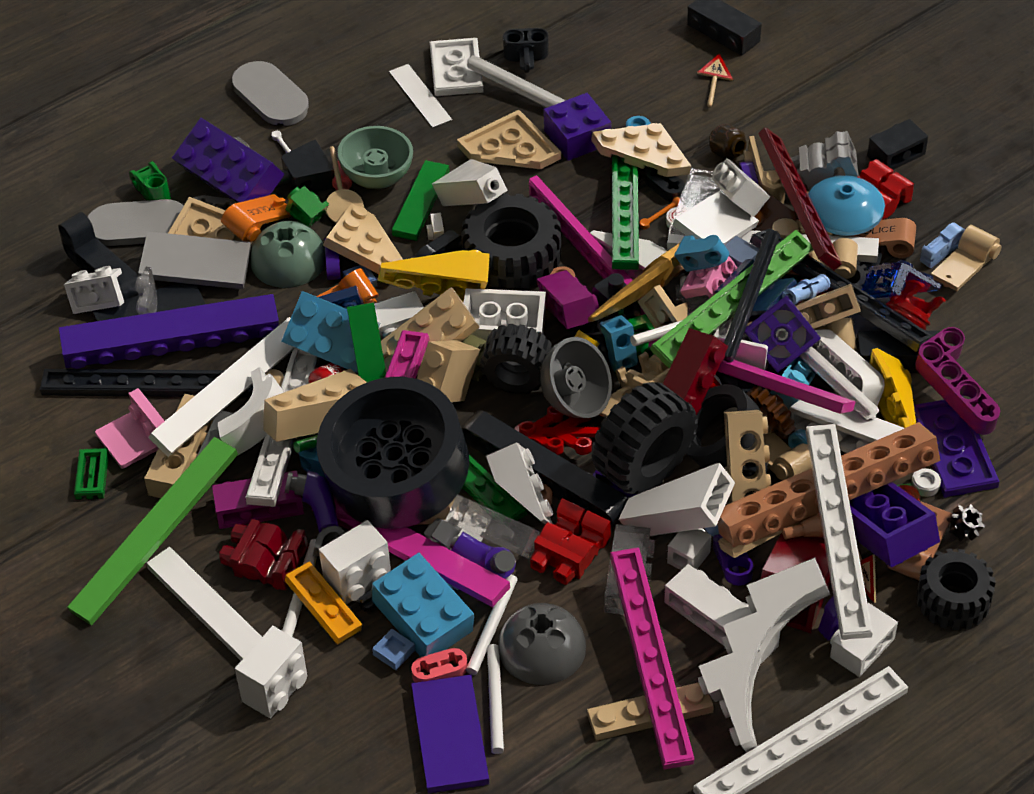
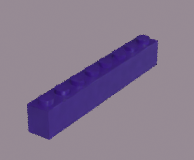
[59,294,279,369]

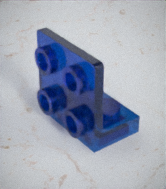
[862,260,942,299]

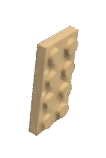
[381,287,480,375]

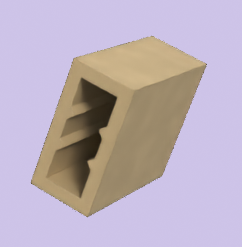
[417,340,480,402]

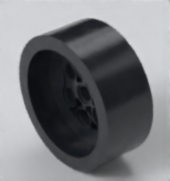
[316,377,469,529]

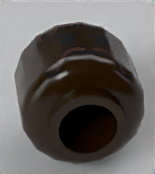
[709,124,747,160]

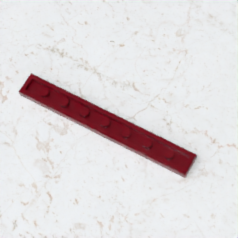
[758,127,842,271]

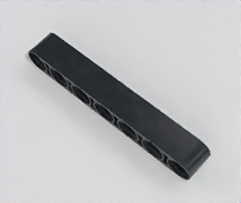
[461,410,628,527]

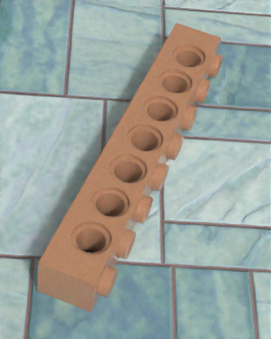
[717,422,940,547]

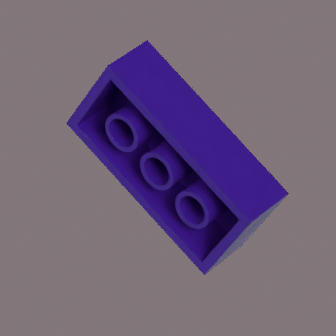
[172,118,285,203]
[849,482,940,567]

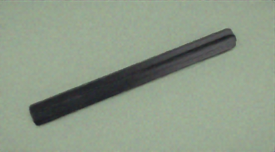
[723,229,780,362]

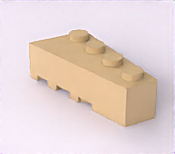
[263,369,366,442]

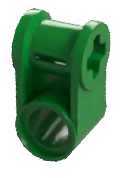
[129,161,171,201]

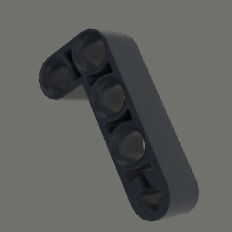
[58,212,144,300]

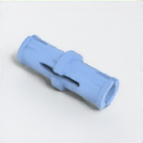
[782,274,830,305]

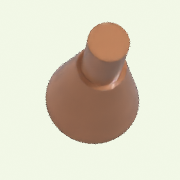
[782,513,824,540]

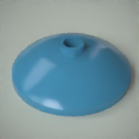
[808,175,885,236]

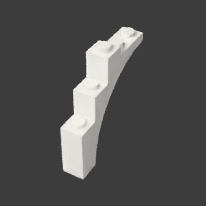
[698,558,830,753]

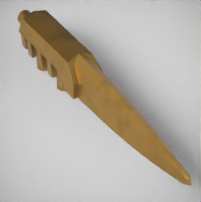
[588,242,691,322]

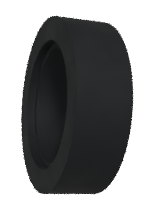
[685,384,760,468]

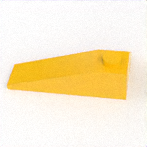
[378,250,489,303]
[869,348,916,428]

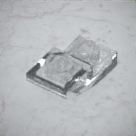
[135,266,157,315]

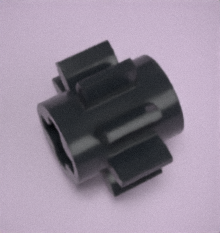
[946,504,985,541]

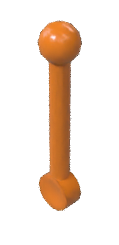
[640,197,682,229]

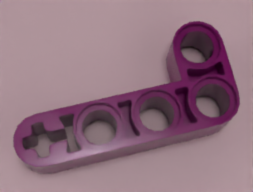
[915,327,1000,435]

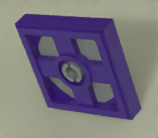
[745,295,821,373]

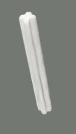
[467,55,566,107]
[799,346,879,420]

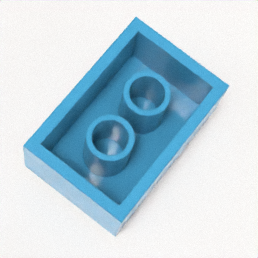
[281,291,381,373]
[372,553,474,657]

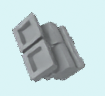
[791,131,858,191]

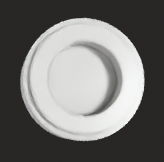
[911,468,941,497]

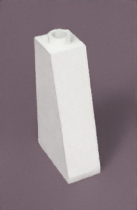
[432,159,508,206]
[619,463,735,538]

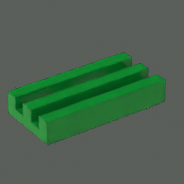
[74,448,109,500]

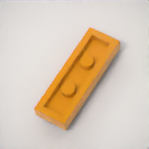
[285,561,362,645]

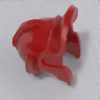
[886,279,946,330]

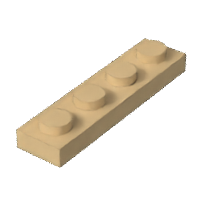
[587,682,714,741]

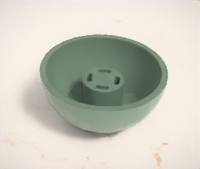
[338,126,413,189]
[250,221,326,288]

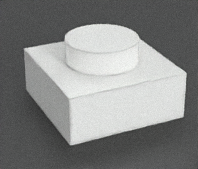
[426,213,444,241]

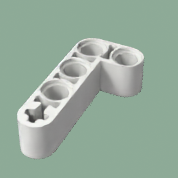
[812,329,885,410]

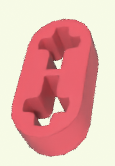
[411,648,467,683]

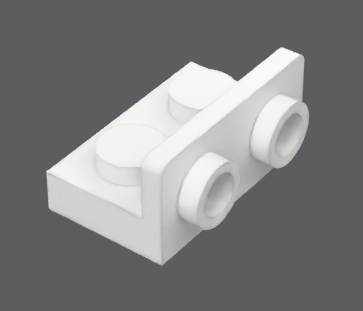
[64,266,124,314]

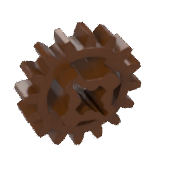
[746,386,796,440]

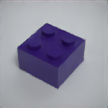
[544,93,611,161]

